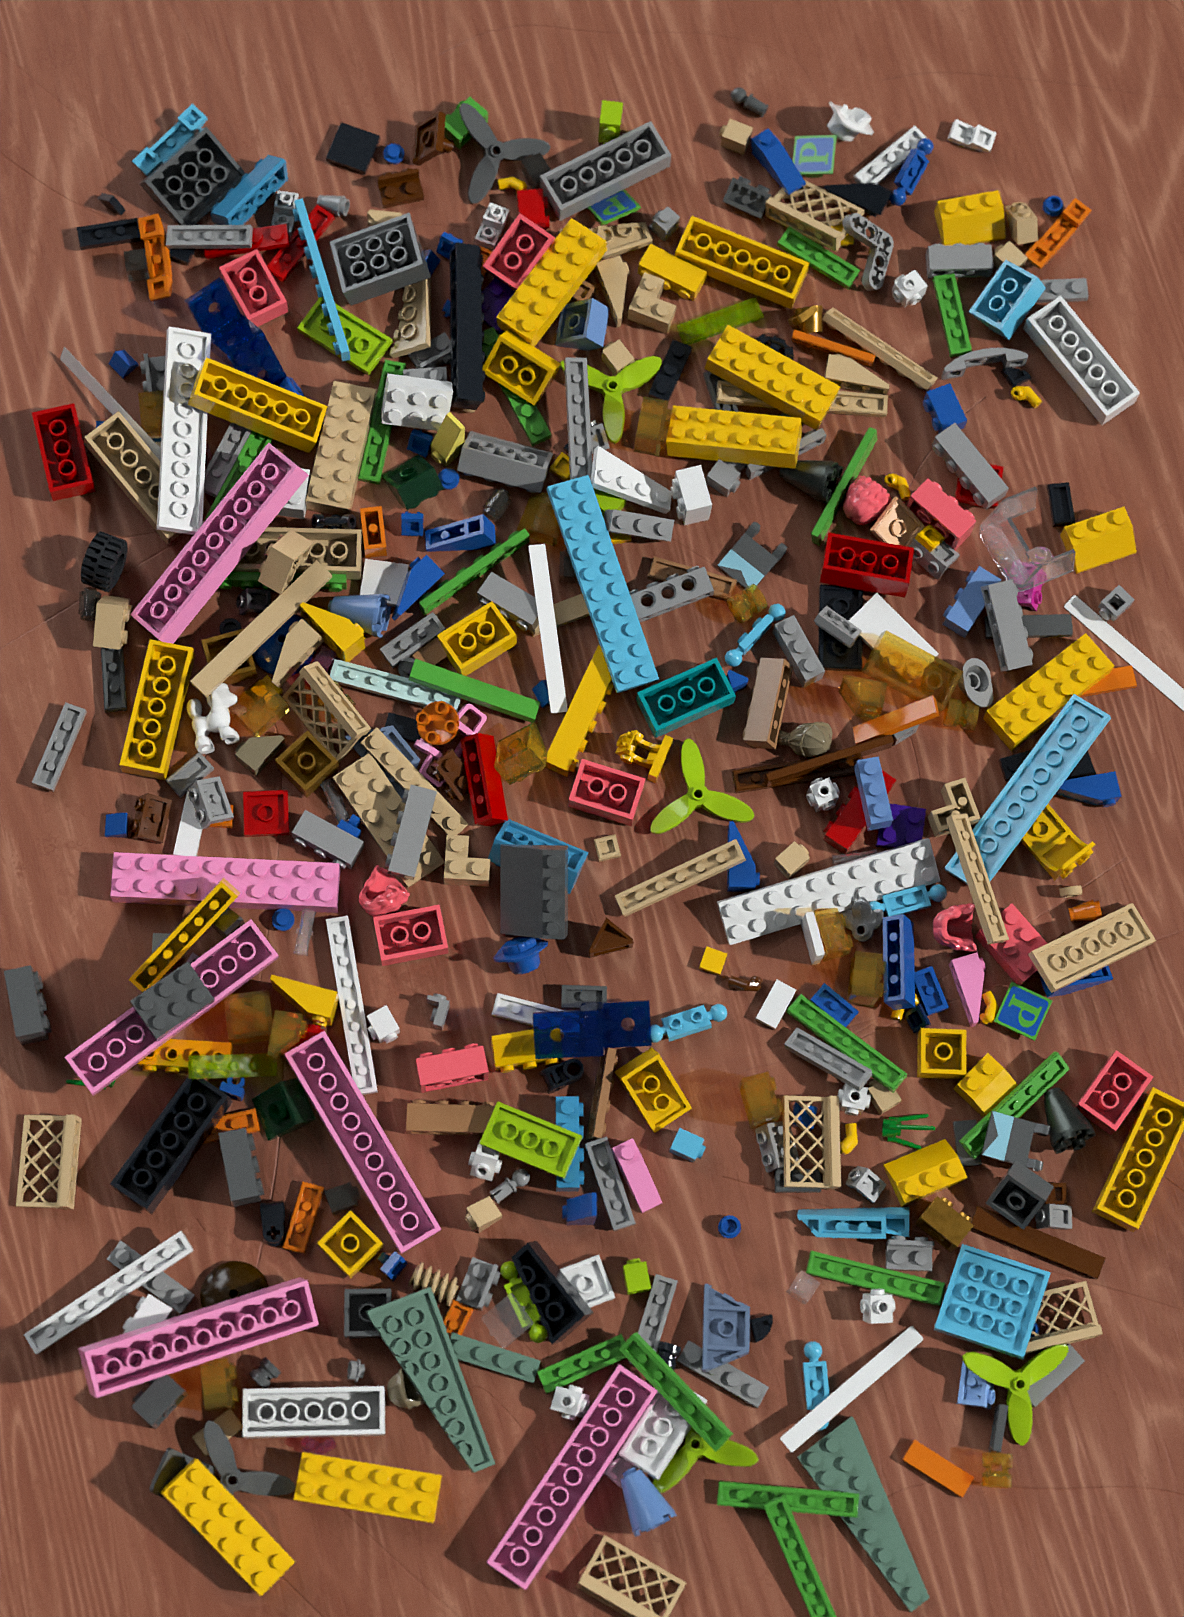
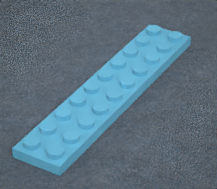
[546,475,659,693]
[944,694,1111,885]

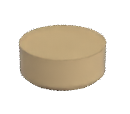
[1059,885,1083,898]

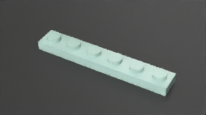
[330,659,461,712]

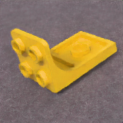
[1021,804,1096,881]

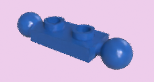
[890,138,934,206]

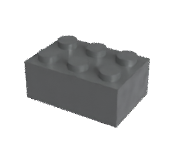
[130,962,215,1041]
[4,965,52,1045]
[218,1128,265,1207]

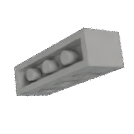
[629,566,714,623]

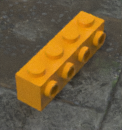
[137,1039,233,1077]

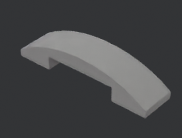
[941,348,1028,380]

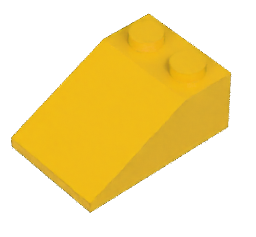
[300,602,365,662]
[270,974,339,1028]
[615,1047,692,1133]
[954,1053,1030,1119]

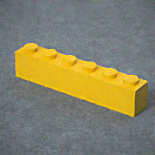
[543,645,614,777]
[129,878,240,993]

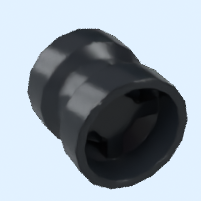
[657,1341,681,1371]

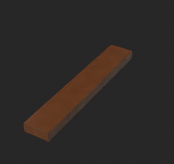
[764,734,894,787]
[732,757,863,794]
[971,1206,1106,1280]

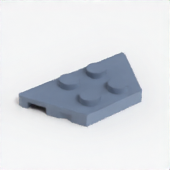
[345,725,420,799]
[702,1284,750,1372]

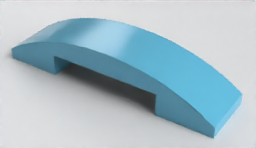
[132,103,208,176]

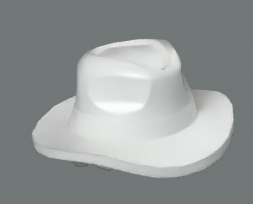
[827,101,874,141]

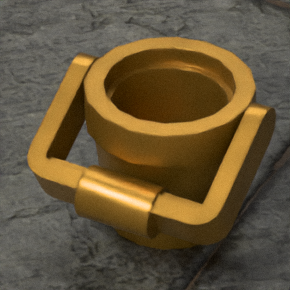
[787,305,823,334]

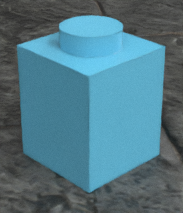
[669,1128,706,1163]

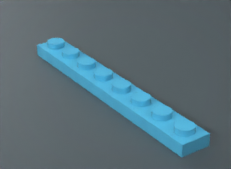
[292,198,350,362]

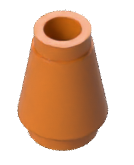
[1068,899,1102,922]

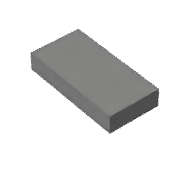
[165,752,214,798]

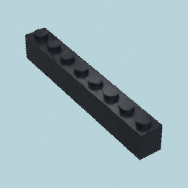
[449,242,485,410]

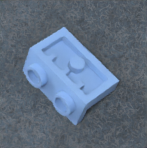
[957,1362,995,1409]

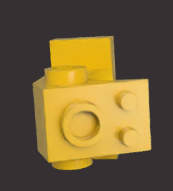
[615,730,673,783]

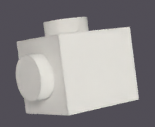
[367,1005,400,1043]

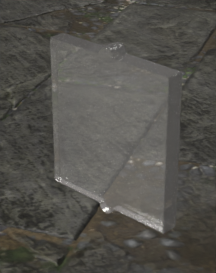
[481,1293,534,1349]

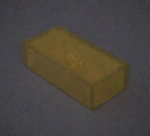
[861,630,963,712]

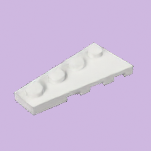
[591,446,672,514]

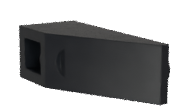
[824,183,893,217]

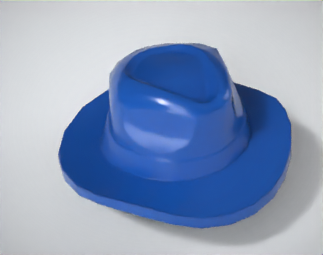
[493,936,548,974]

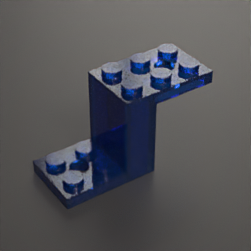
[184,277,287,386]
[533,1000,652,1059]

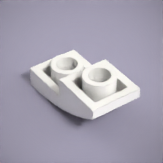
[271,191,299,237]
[474,203,510,251]

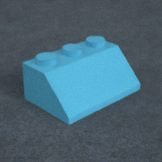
[969,259,1046,340]

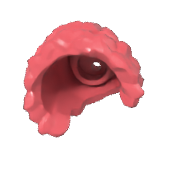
[843,476,892,525]
[359,865,410,917]
[933,904,977,952]

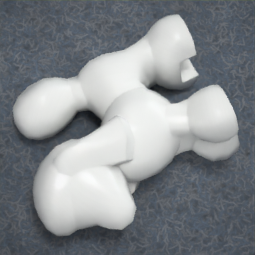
[187,683,239,754]

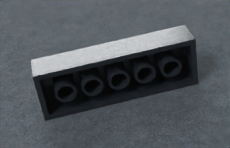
[110,1071,233,1215]

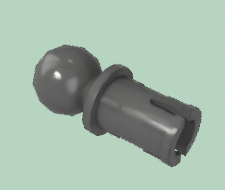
[731,87,769,117]

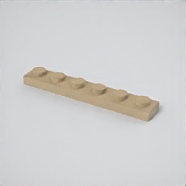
[822,307,937,390]
[360,727,468,835]
[946,814,1009,944]
[615,839,746,917]

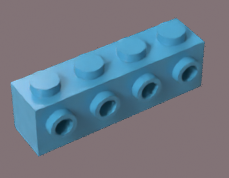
[555,1096,584,1192]

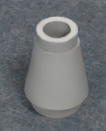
[317,195,350,217]

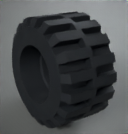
[81,531,128,592]

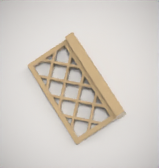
[765,180,864,252]
[283,661,371,763]
[782,1095,841,1190]
[16,1115,82,1210]
[1010,1281,1103,1358]
[576,1535,686,1617]

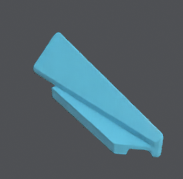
[797,1207,910,1239]

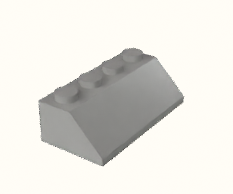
[457,431,553,493]

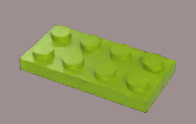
[297,297,393,376]
[479,1101,582,1179]

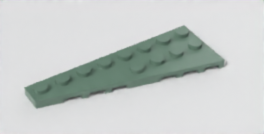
[366,1287,495,1473]
[797,1416,930,1612]

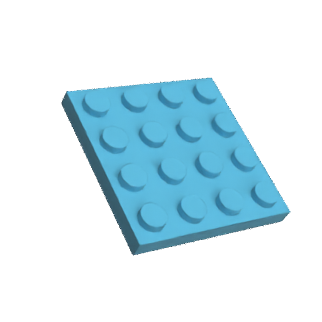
[934,1244,1051,1360]

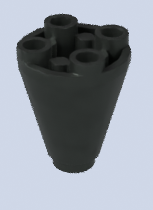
[779,460,843,503]
[1044,1088,1096,1154]

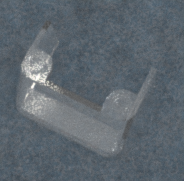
[979,487,1075,592]

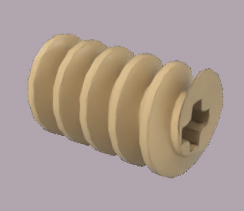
[408,1262,459,1307]

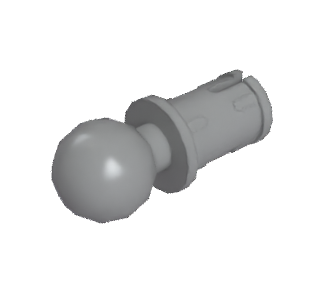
[489,1169,530,1204]

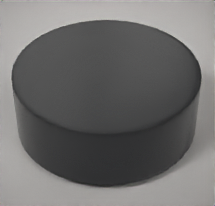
[219,618,242,635]

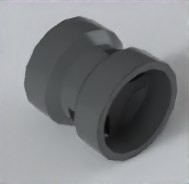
[249,1357,281,1389]

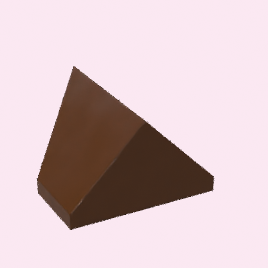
[588,918,634,958]

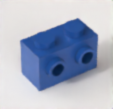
[923,383,967,434]

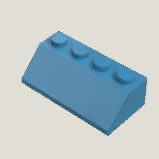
[211,155,288,225]
[488,819,589,894]

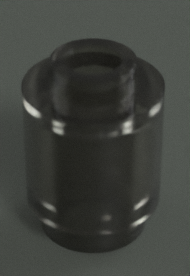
[482,488,512,522]
[78,587,101,622]

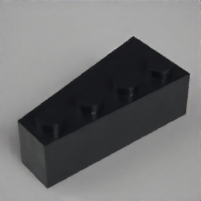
[511,1241,594,1345]

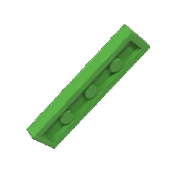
[777,227,860,289]
[933,273,972,357]
[537,1334,626,1394]

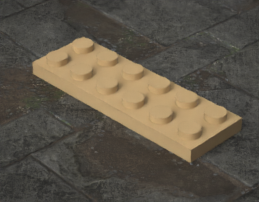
[333,753,445,888]
[1028,903,1156,993]

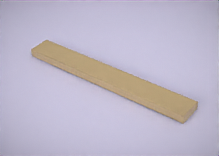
[716,380,888,418]
[190,560,332,698]

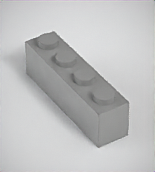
[932,423,1009,510]
[981,579,1033,672]
[385,785,437,880]

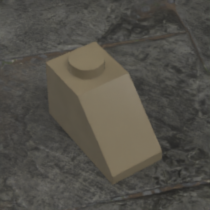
[235,735,285,777]

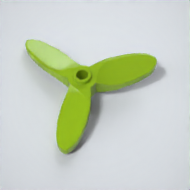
[561,356,662,444]
[650,738,754,834]
[962,1344,1069,1446]
[653,1427,758,1493]

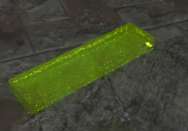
[677,297,764,345]
[188,1053,277,1079]

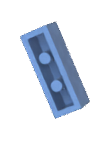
[943,566,1001,638]
[854,756,893,831]

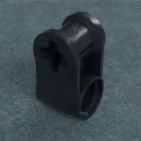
[539,1058,584,1094]
[260,1201,286,1247]

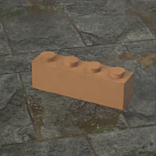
[743,658,793,749]
[406,1100,495,1136]

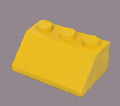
[934,190,1005,246]
[482,330,562,406]
[1060,507,1136,574]
[437,601,517,676]
[491,1025,563,1073]
[883,1139,967,1207]

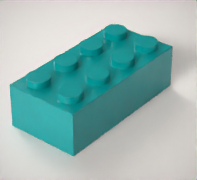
[636,657,736,738]

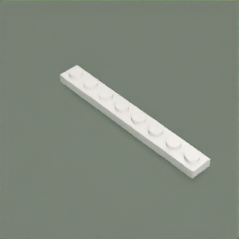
[326,916,378,1095]
[24,1231,194,1354]

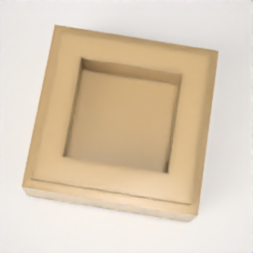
[594,834,621,862]

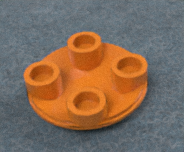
[416,701,459,745]

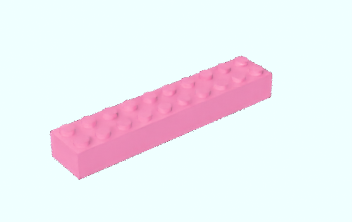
[130,442,309,644]
[110,852,340,913]
[65,920,279,1096]
[284,1031,441,1255]
[78,1277,319,1398]
[486,1364,658,1590]

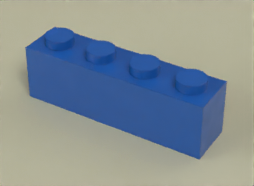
[883,914,915,1010]

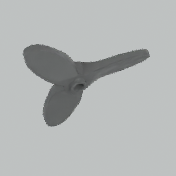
[459,103,550,204]
[191,1421,296,1534]

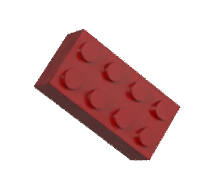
[32,403,96,501]
[819,532,914,598]

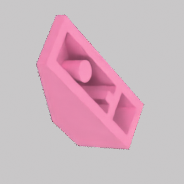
[949,952,986,1027]
[612,1138,662,1213]

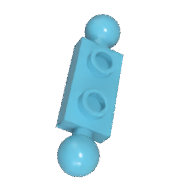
[725,604,786,667]
[869,884,947,917]
[646,1004,727,1043]
[802,1341,830,1430]

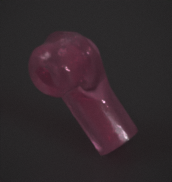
[301,1437,337,1455]

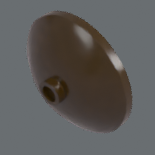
[200,1261,269,1308]

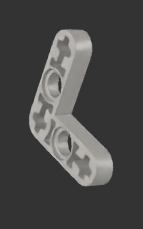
[843,213,894,291]

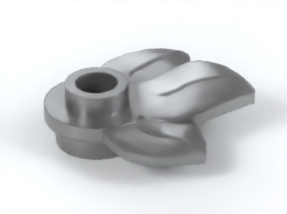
[841,897,884,942]

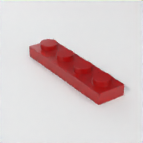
[267,204,334,282]
[205,224,290,259]

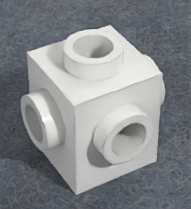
[892,270,927,308]
[806,777,840,812]
[838,1084,871,1116]
[468,1142,503,1181]
[860,1289,895,1324]
[550,1385,590,1420]

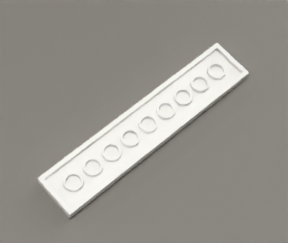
[157,327,211,535]
[717,838,940,945]

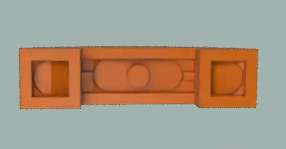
[1025,198,1092,270]
[138,214,172,301]

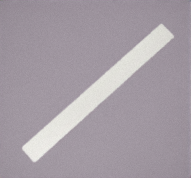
[60,347,161,460]
[528,544,568,713]
[1064,595,1184,711]
[780,1326,923,1452]

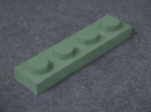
[450,1332,540,1383]

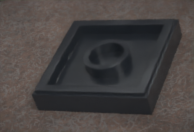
[326,122,380,175]

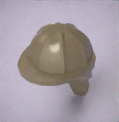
[777,722,832,759]
[387,1369,425,1409]

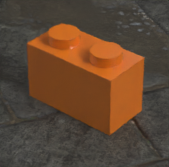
[360,506,387,558]

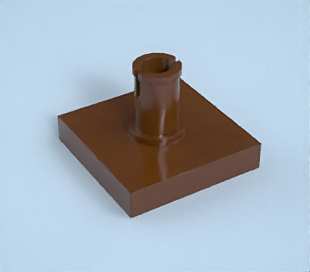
[412,111,454,166]

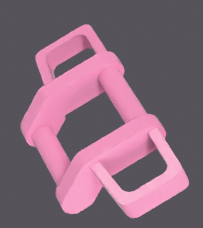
[414,704,487,787]

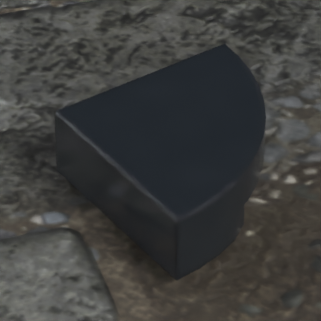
[98,193,126,216]
[1001,367,1031,389]
[750,1314,773,1343]

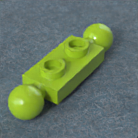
[500,1261,548,1343]

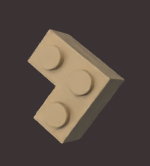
[628,272,676,334]
[258,530,313,594]
[93,595,133,649]
[928,778,980,838]
[444,835,490,887]

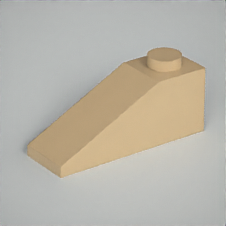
[595,256,629,327]
[824,353,889,395]
[272,619,325,688]

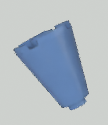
[328,594,391,638]
[620,1467,677,1537]

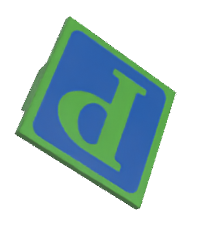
[793,135,837,178]
[587,189,641,226]
[994,982,1052,1041]

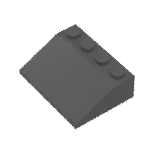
[139,127,246,225]
[330,213,430,306]
[500,844,568,939]

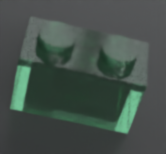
[382,454,444,510]
[252,1078,316,1141]

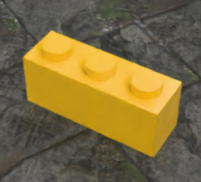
[638,244,707,301]

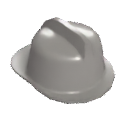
[957,658,993,707]

